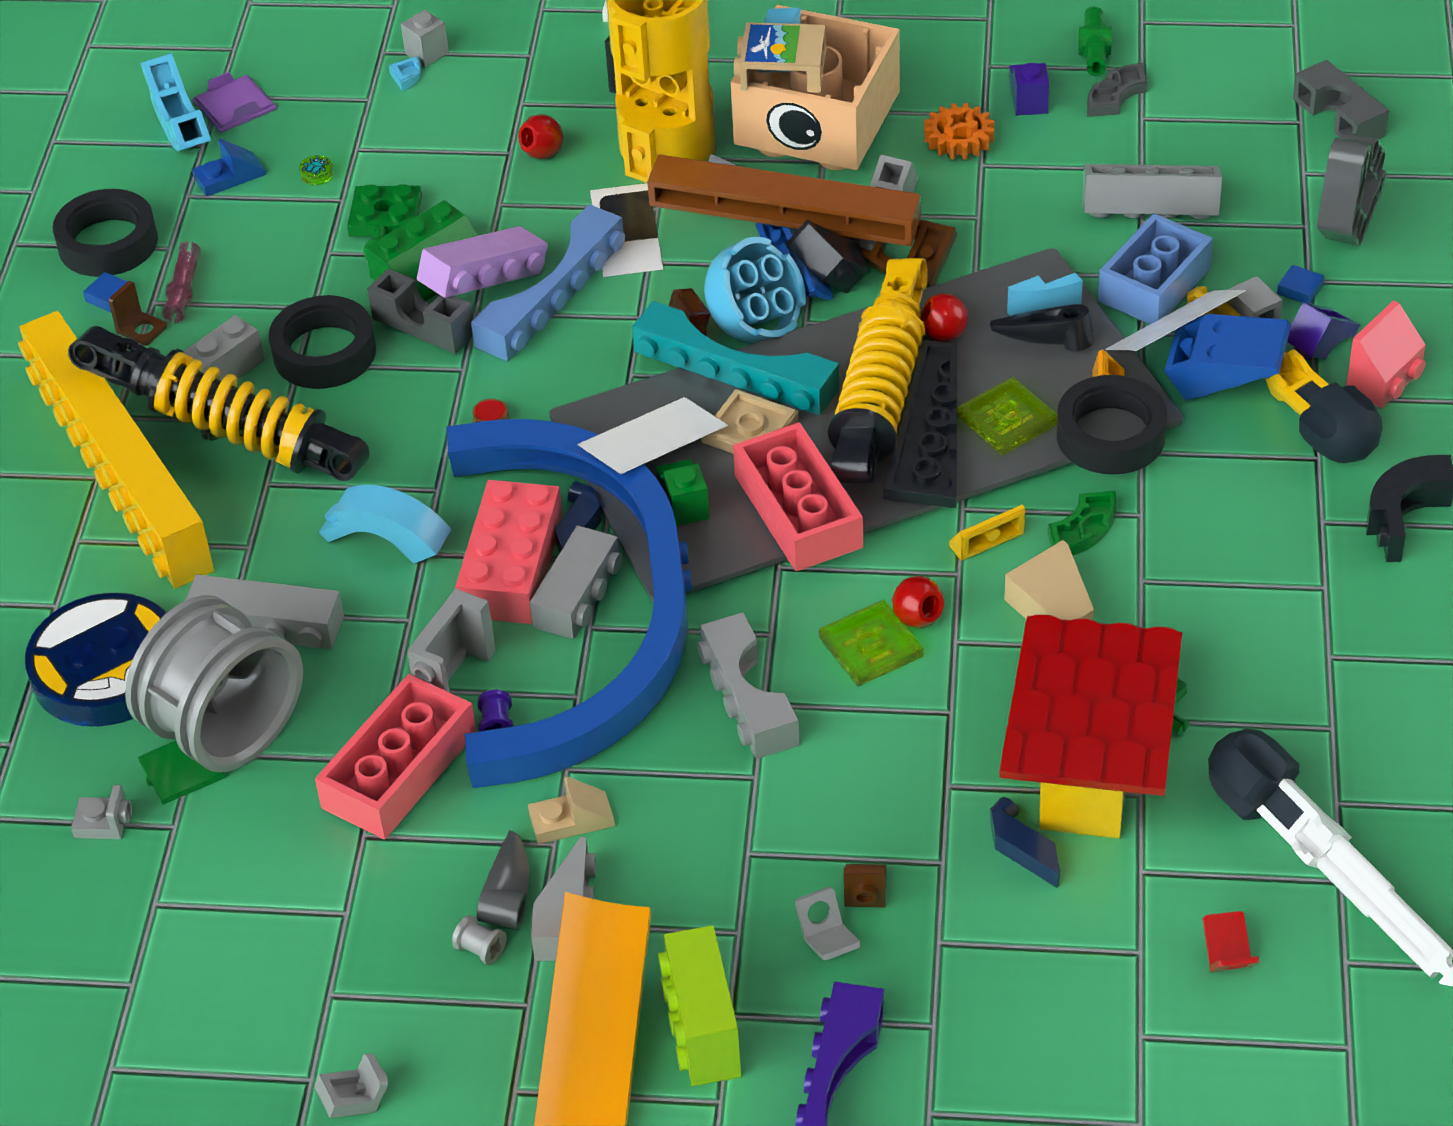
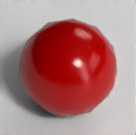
[518,114,564,160]
[920,293,968,342]
[891,576,944,628]

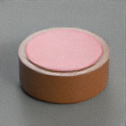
[472,399,509,423]

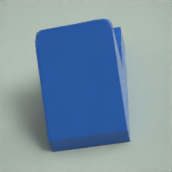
[192,139,266,197]

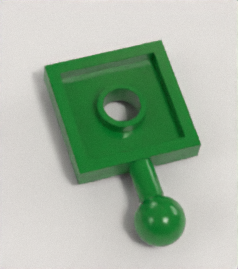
[347,184,422,261]

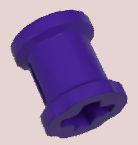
[477,689,514,732]

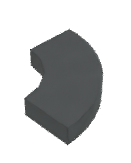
[1087,63,1147,117]

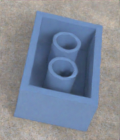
[1098,213,1213,324]

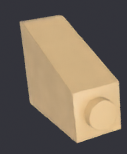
[1004,540,1094,620]

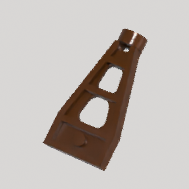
[843,220,957,288]

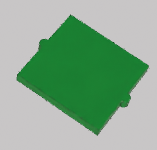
[138,741,226,805]

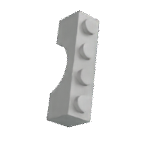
[697,612,800,759]

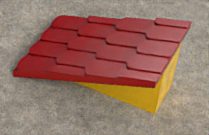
[999,614,1182,839]

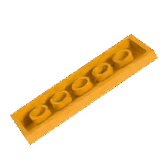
[534,892,651,1126]

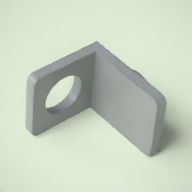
[795,887,861,960]

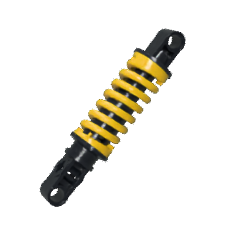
[68,326,370,481]

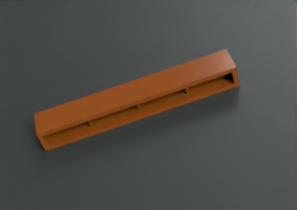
[647,154,921,246]

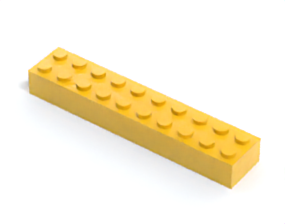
[18,310,215,589]

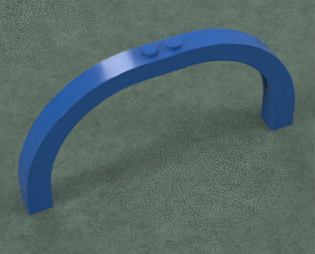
[446,419,693,788]

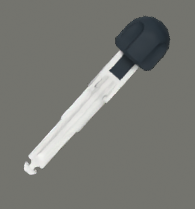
[1208,729,1453,987]

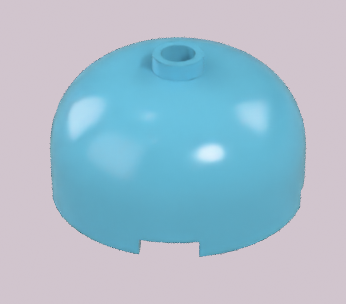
[704,237,806,344]

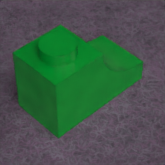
[656,459,710,526]

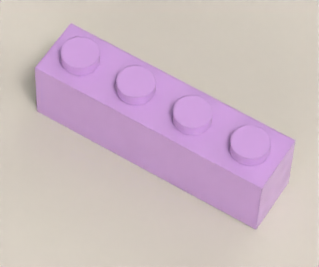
[417,226,548,298]

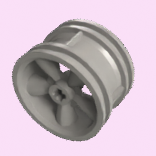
[125,595,303,772]

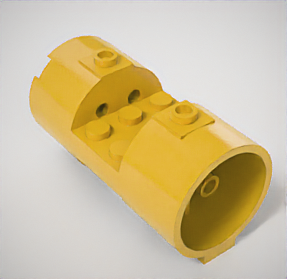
[606,0,717,183]

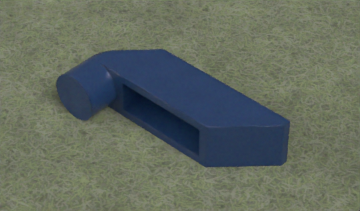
[555,481,602,552]
[990,797,1060,888]

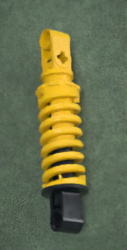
[828,258,928,483]

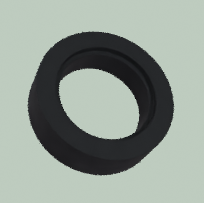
[53,189,158,277]
[269,295,376,389]
[1056,375,1167,474]

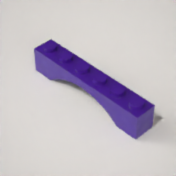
[795,981,885,1126]

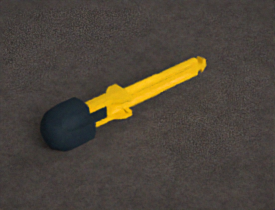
[1187,286,1383,463]

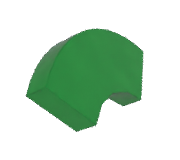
[1048,491,1116,556]

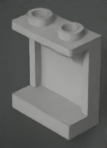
[407,589,496,693]

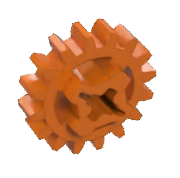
[924,103,994,160]

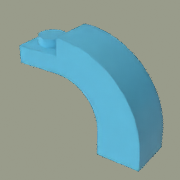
[140,53,211,151]
[319,485,452,564]

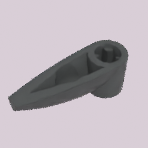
[477,830,530,930]

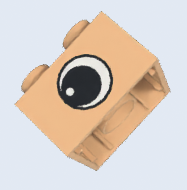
[730,5,900,170]

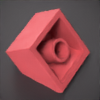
[1346,300,1426,409]

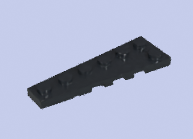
[884,340,957,508]

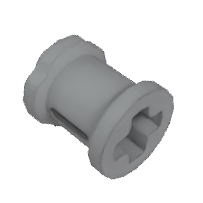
[452,915,507,965]

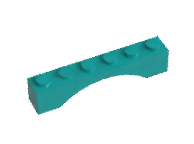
[632,301,839,416]

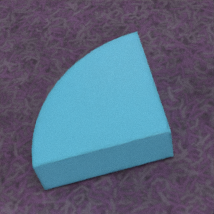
[389,56,422,91]

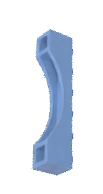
[471,204,625,362]

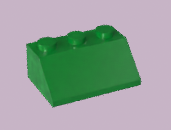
[365,200,478,301]

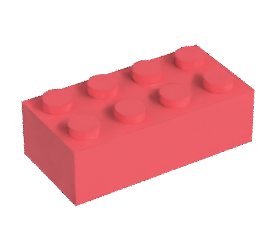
[733,422,863,572]
[455,480,563,624]
[315,674,476,840]

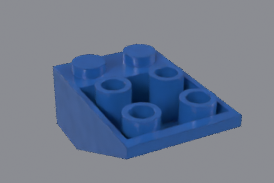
[1164,314,1291,401]

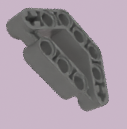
[1317,131,1386,246]

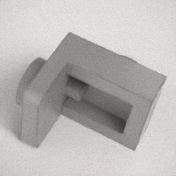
[314,1053,388,1118]

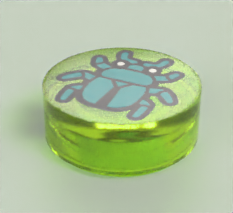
[299,155,333,185]

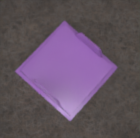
[192,72,277,133]

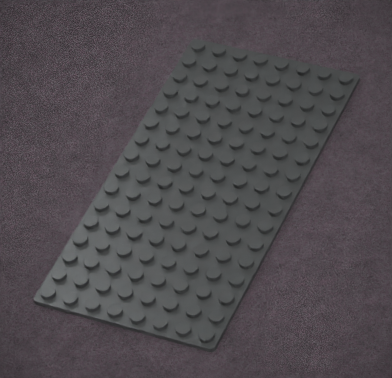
[549,248,1183,602]

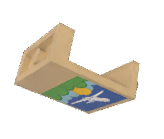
[734,22,826,93]

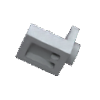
[71,785,132,839]

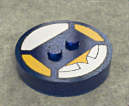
[25,593,166,727]

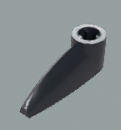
[990,304,1095,351]

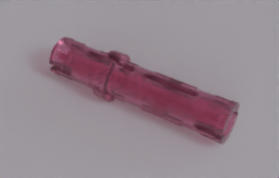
[162,241,201,323]

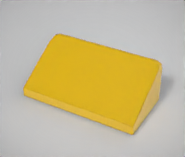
[949,505,1025,561]

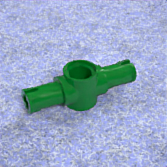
[1078,6,1112,76]

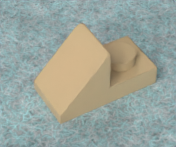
[528,777,615,844]

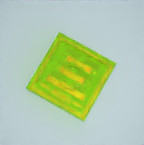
[957,377,1057,456]
[819,599,923,686]

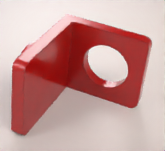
[1202,911,1260,972]

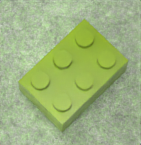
[658,925,741,1087]

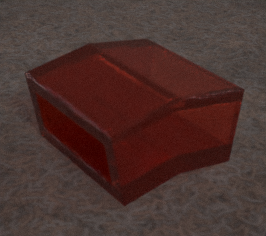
[669,288,711,336]

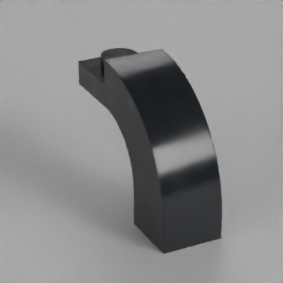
[1366,455,1453,562]

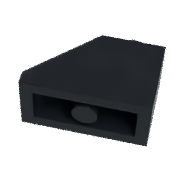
[786,220,868,293]

